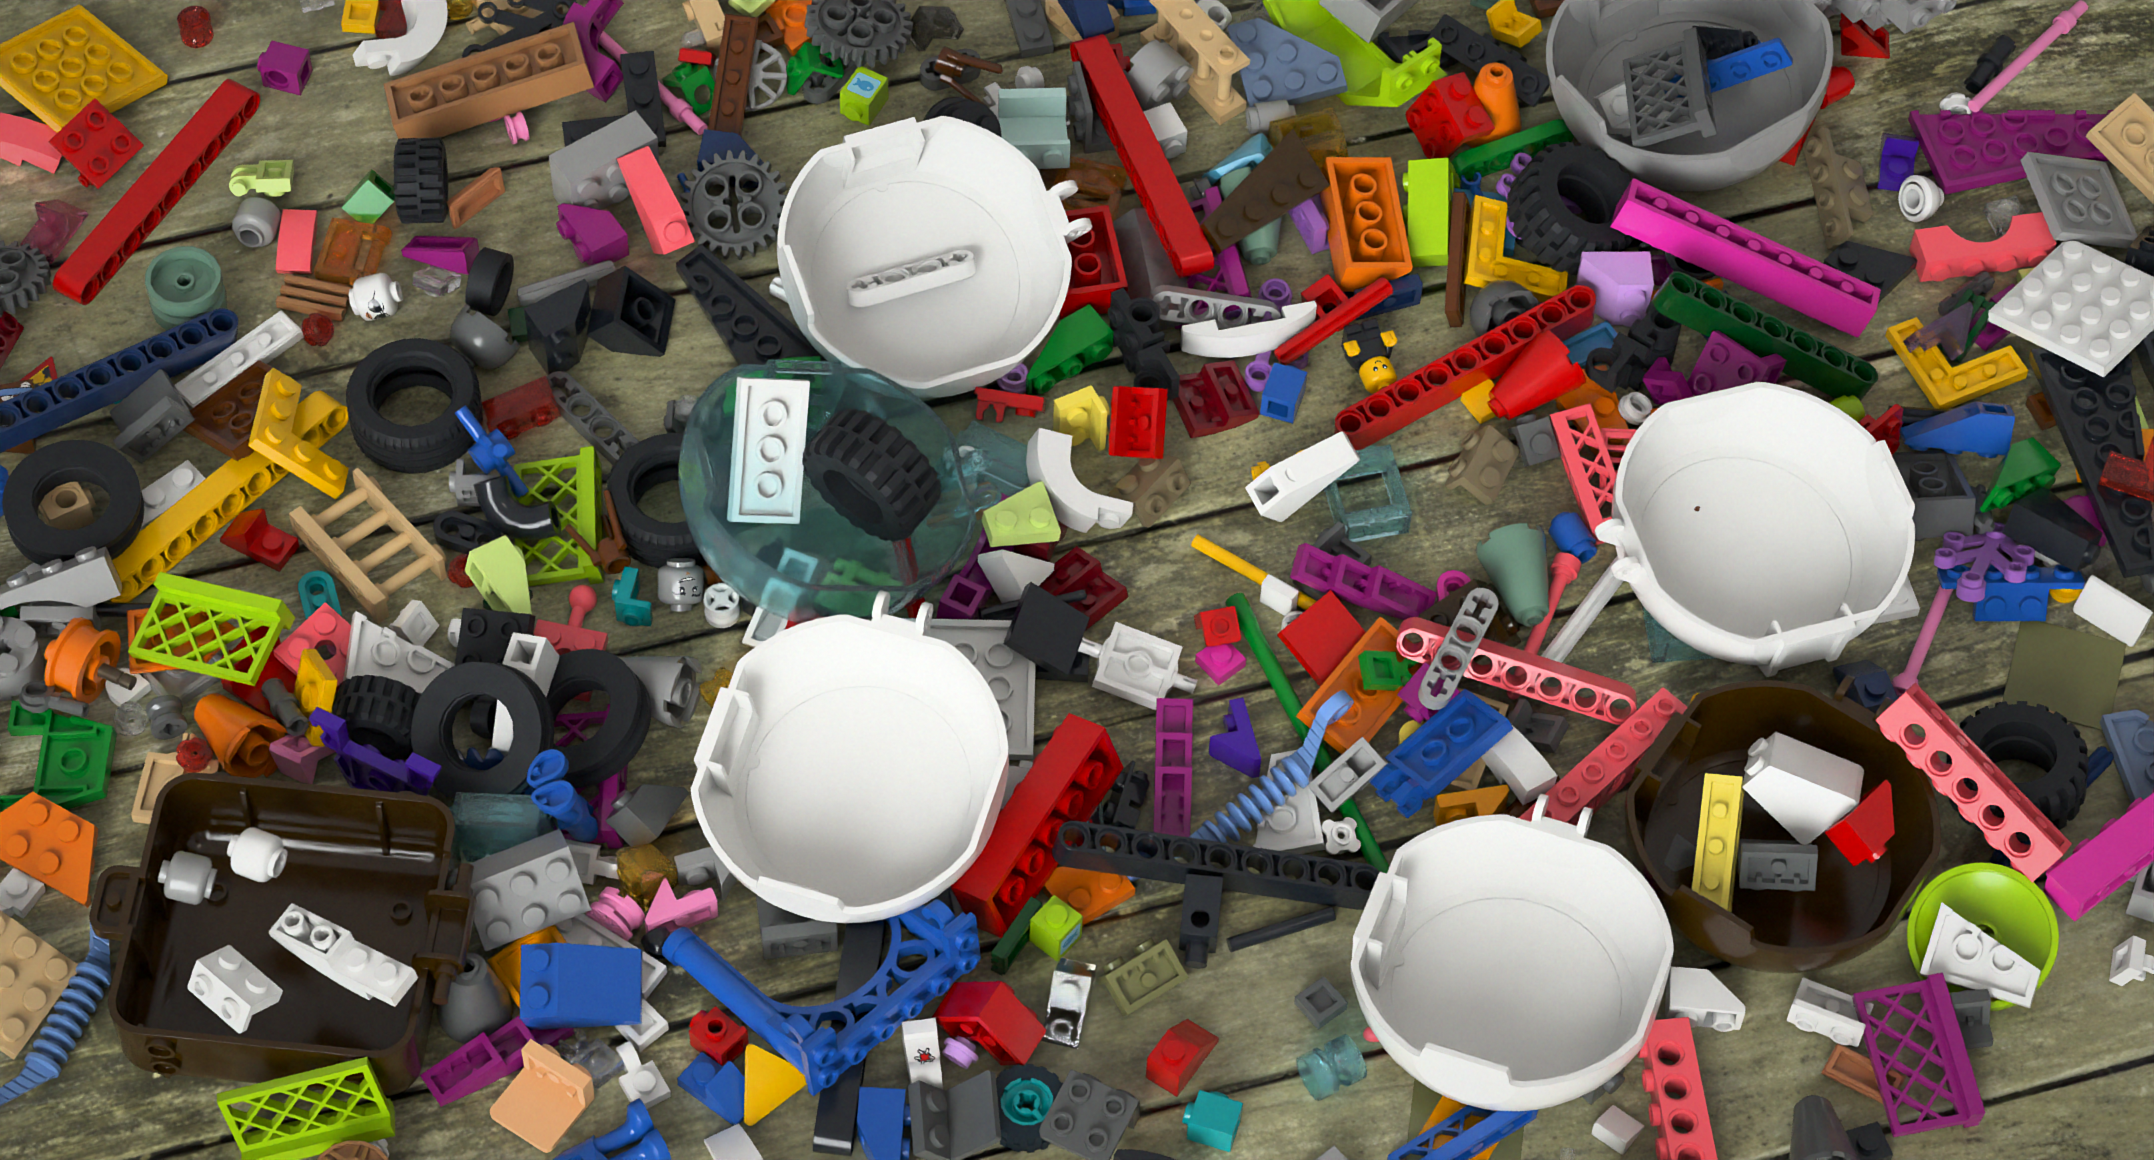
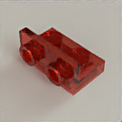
[482,376,562,440]

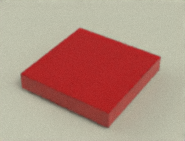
[1277,590,1366,686]

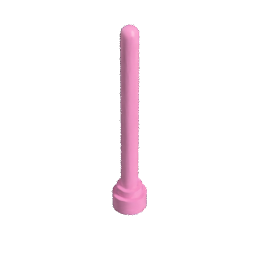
[1891,585,1953,698]

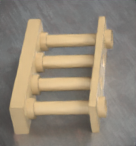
[1140,0,1250,125]
[289,468,447,624]

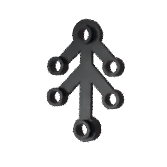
[462,0,577,58]

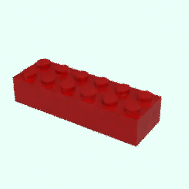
[950,713,1124,938]

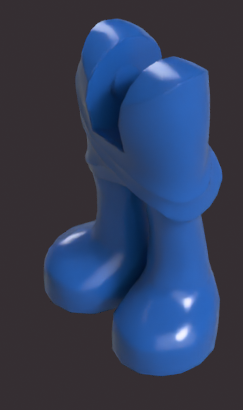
[527,749,598,843]
[552,1098,671,1160]

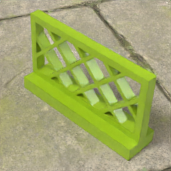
[514,446,604,587]
[128,572,295,686]
[217,1057,395,1160]

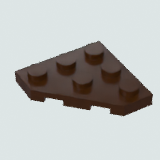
[183,360,273,461]

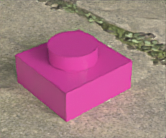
[1195,643,1246,686]

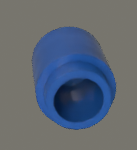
[1548,512,1597,564]

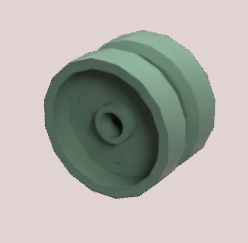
[145,246,227,331]

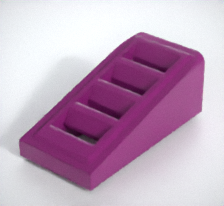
[401,236,479,275]

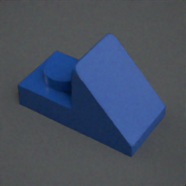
[677,1052,745,1126]

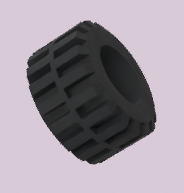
[394,137,448,224]
[332,675,421,761]

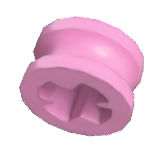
[504,111,530,145]

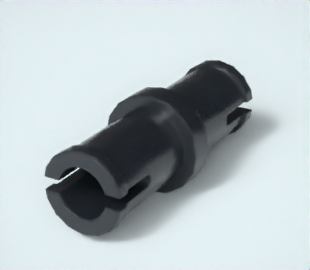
[1964,35,2016,95]

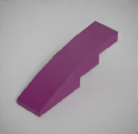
[1290,543,1437,620]
[1153,698,1193,837]
[420,1016,577,1107]

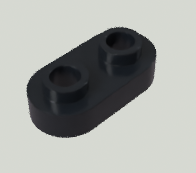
[433,511,502,555]

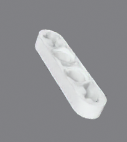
[846,250,976,307]

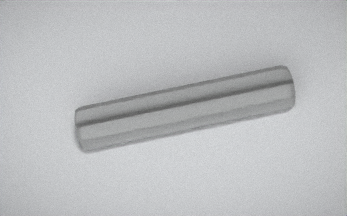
[517,260,616,306]

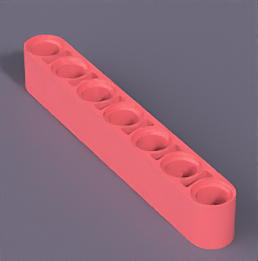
[1396,617,1637,725]

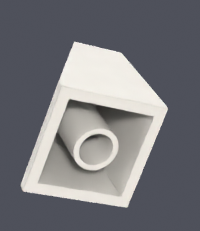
[1742,732,1864,845]

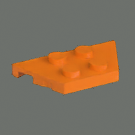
[0,791,98,908]

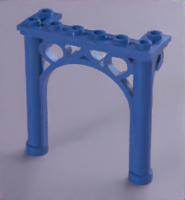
[662,899,981,1096]

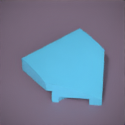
[1202,133,1274,186]

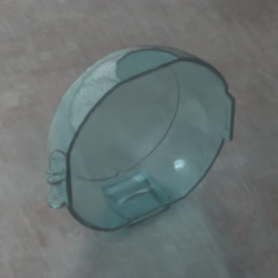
[678,359,1002,623]

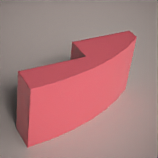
[276,209,318,274]

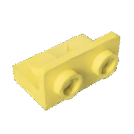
[1053,385,1110,452]

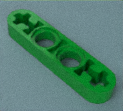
[1451,119,1574,182]

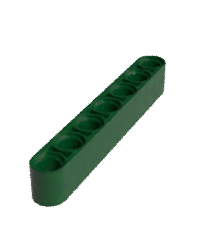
[1652,272,1879,401]

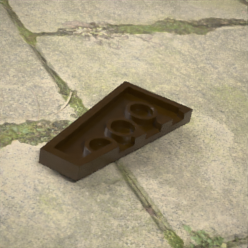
[1200,129,1330,255]

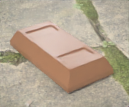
[446,167,505,229]
[1821,1043,1906,1104]

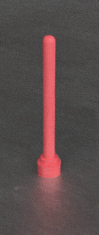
[1506,552,1582,700]

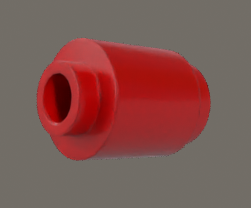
[1820,66,1855,109]

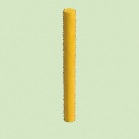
[1191,534,1317,611]

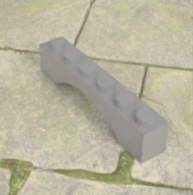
[0,546,123,610]

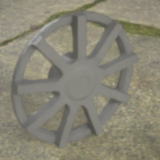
[713,39,787,111]

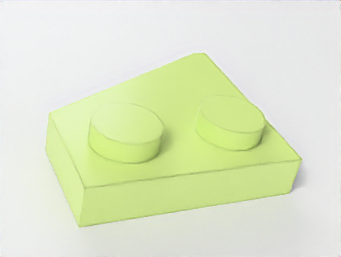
[982,481,1061,547]

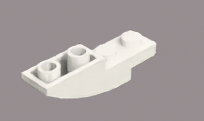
[269,903,418,1007]

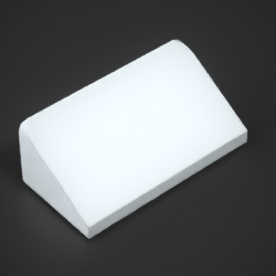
[2073,575,2153,647]

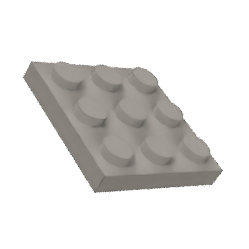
[2020,152,2138,249]

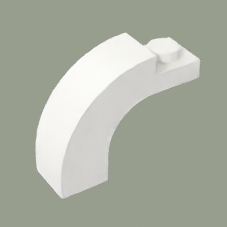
[353,0,448,76]
[1026,428,1133,533]

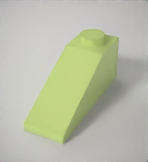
[465,535,534,631]

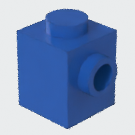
[1260,362,1307,424]

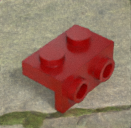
[1108,386,1168,459]

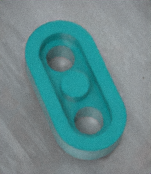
[298,571,343,620]

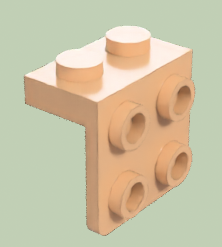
[490,1039,595,1153]

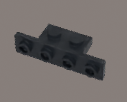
[1427,14,1550,107]

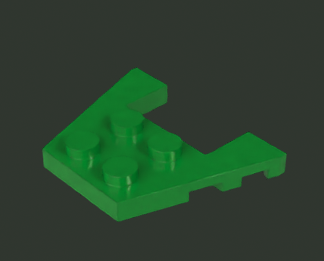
[0,700,117,813]

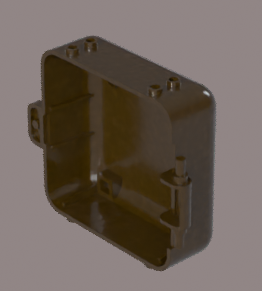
[89,772,477,1096]

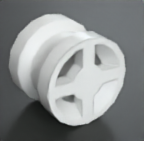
[703,583,740,628]

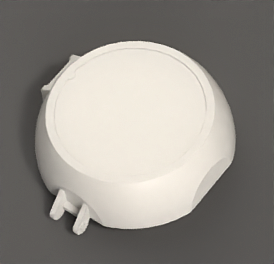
[777,116,1092,398]
[1595,382,1915,677]
[691,590,1009,923]
[1351,793,1674,1111]

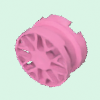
[586,887,645,941]

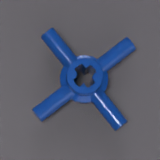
[455,405,529,498]

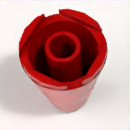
[1487,329,1586,420]

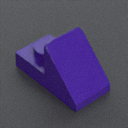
[1877,133,1919,192]
[1208,697,1261,778]

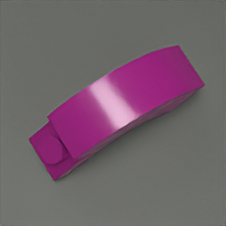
[563,0,624,103]

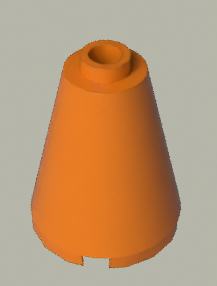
[1465,63,1522,148]
[194,693,288,778]

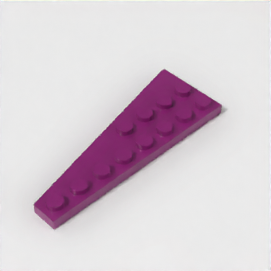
[1908,110,2154,195]

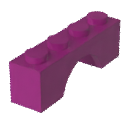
[936,493,1014,620]

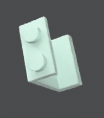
[998,87,1070,169]

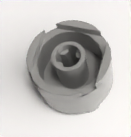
[1123,39,1194,111]
[0,616,45,701]

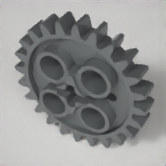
[804,0,913,68]
[680,150,787,260]
[0,240,51,317]

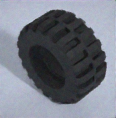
[1507,142,1635,275]
[802,408,941,542]
[1946,701,2089,841]

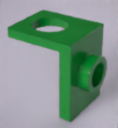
[786,42,844,95]
[662,62,715,116]

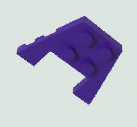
[309,707,442,796]

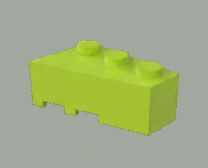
[1402,158,1461,267]

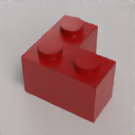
[932,981,1047,1066]

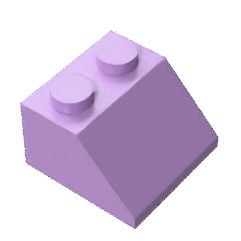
[1575,251,1654,327]

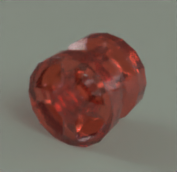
[177,6,214,48]

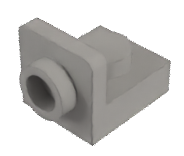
[449,459,498,506]

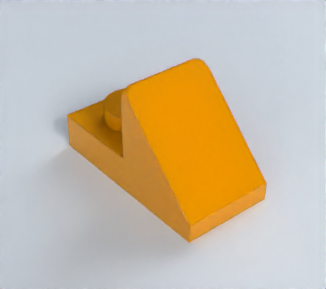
[1433,784,1509,826]

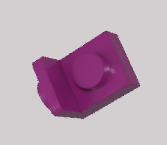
[1642,357,1694,405]

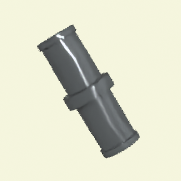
[261,678,309,736]

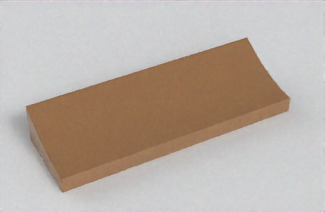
[383,22,594,139]

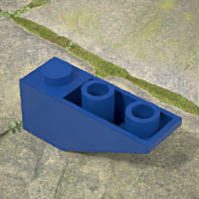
[1900,401,2015,458]
[857,1087,911,1160]

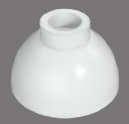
[1898,175,1944,222]

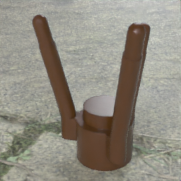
[934,46,1003,108]
[565,490,631,574]

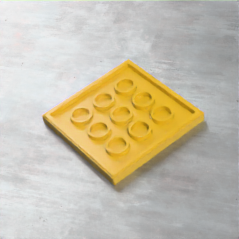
[0,4,168,133]

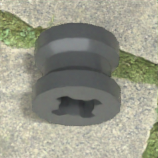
[146,695,188,740]

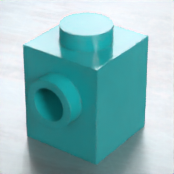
[1182,1090,1243,1152]

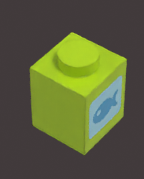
[840,66,889,126]
[1029,895,1083,962]

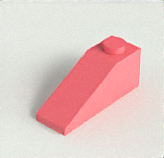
[616,146,695,255]

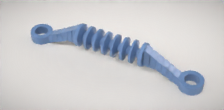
[1127,690,1354,882]
[0,923,112,1106]

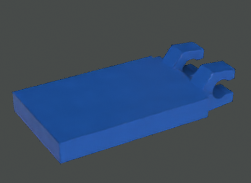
[1370,688,1513,819]

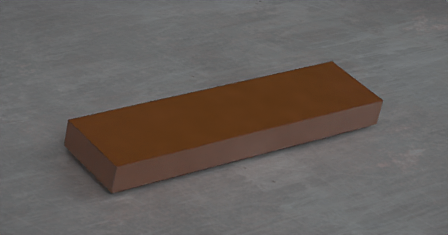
[708,14,759,138]
[1445,192,1471,328]

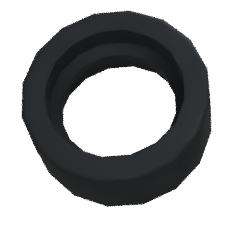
[465,247,514,316]

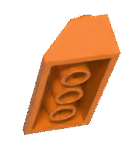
[1320,157,1413,292]

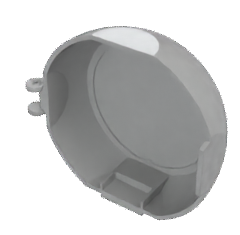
[1546,0,1834,192]

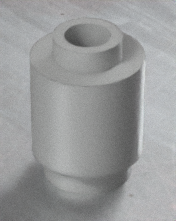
[1246,99,1296,135]

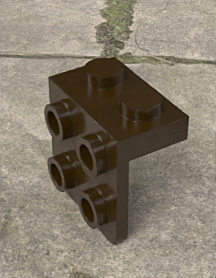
[1418,579,1522,663]

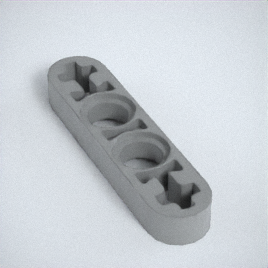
[1149,285,1282,329]
[1418,588,1499,710]

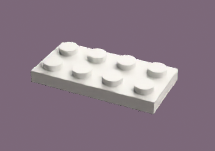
[727,377,810,524]

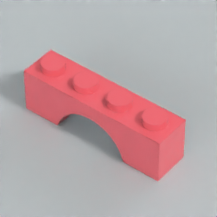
[1909,212,2057,282]

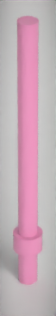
[1968,0,2088,112]
[598,31,708,135]

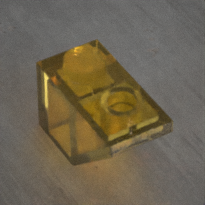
[616,843,678,912]

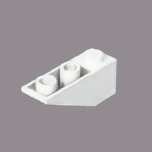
[1245,431,1361,522]
[492,632,560,752]

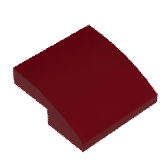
[1172,360,1260,438]
[1039,546,1129,631]

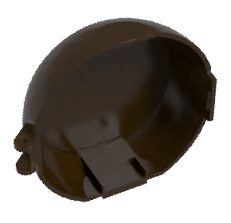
[1625,674,1941,974]

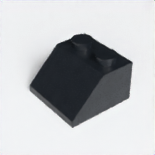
[586,266,676,357]
[524,279,591,375]

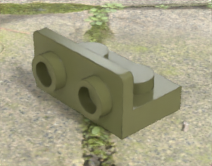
[1096,938,1189,1016]

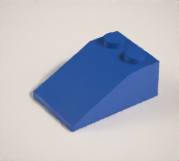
[520,943,643,1030]

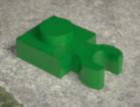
[1358,650,1419,691]

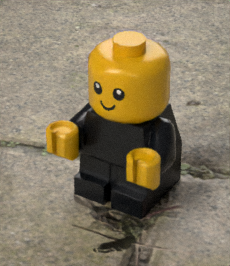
[1341,318,1398,394]

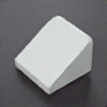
[1591,1105,1644,1155]

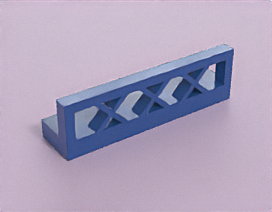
[1387,1105,1538,1160]

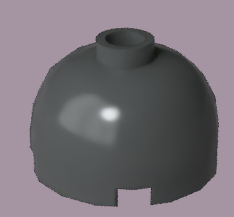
[1470,280,1539,337]
[450,305,521,370]

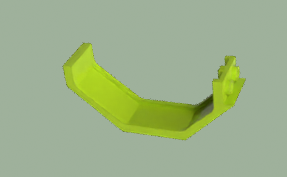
[1262,0,1448,107]

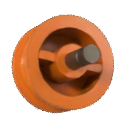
[44,617,137,704]

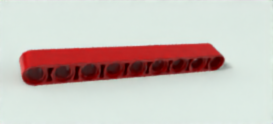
[1070,34,1214,279]
[53,79,260,305]
[1334,285,1596,452]

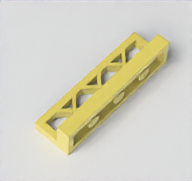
[1692,773,1745,912]

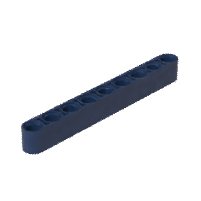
[0,308,238,453]

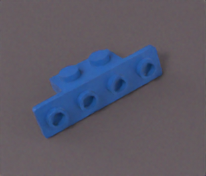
[1664,38,1793,98]
[1937,564,2085,621]

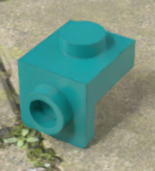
[612,566,653,626]

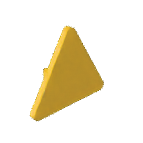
[744,1043,807,1126]

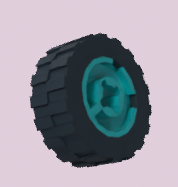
[996,1064,1063,1153]

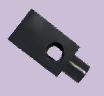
[1179,874,1223,969]

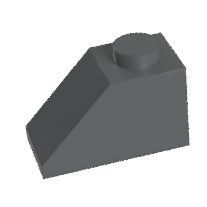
[605,784,689,851]

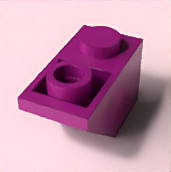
[556,203,629,266]

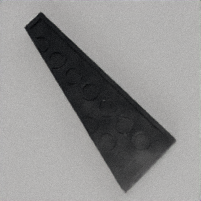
[676,244,888,447]
[2028,348,2154,578]

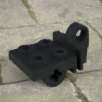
[1108,287,1180,401]
[1585,300,1681,393]
[455,608,536,739]

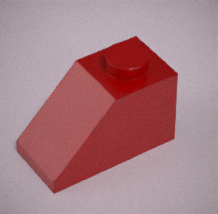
[1825,780,1895,867]
[1146,1019,1219,1097]

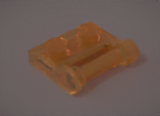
[1053,156,1128,222]
[314,217,393,285]

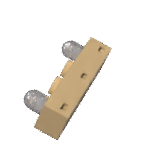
[680,0,725,56]

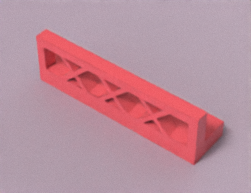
[1550,403,1616,545]

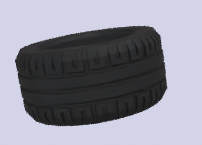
[346,338,483,474]
[606,433,739,569]

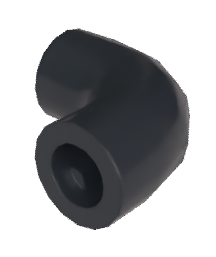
[473,475,561,540]

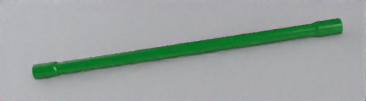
[1225,593,1390,874]

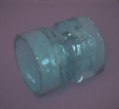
[1296,1034,1367,1101]

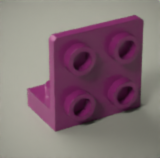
[1687,330,1787,396]

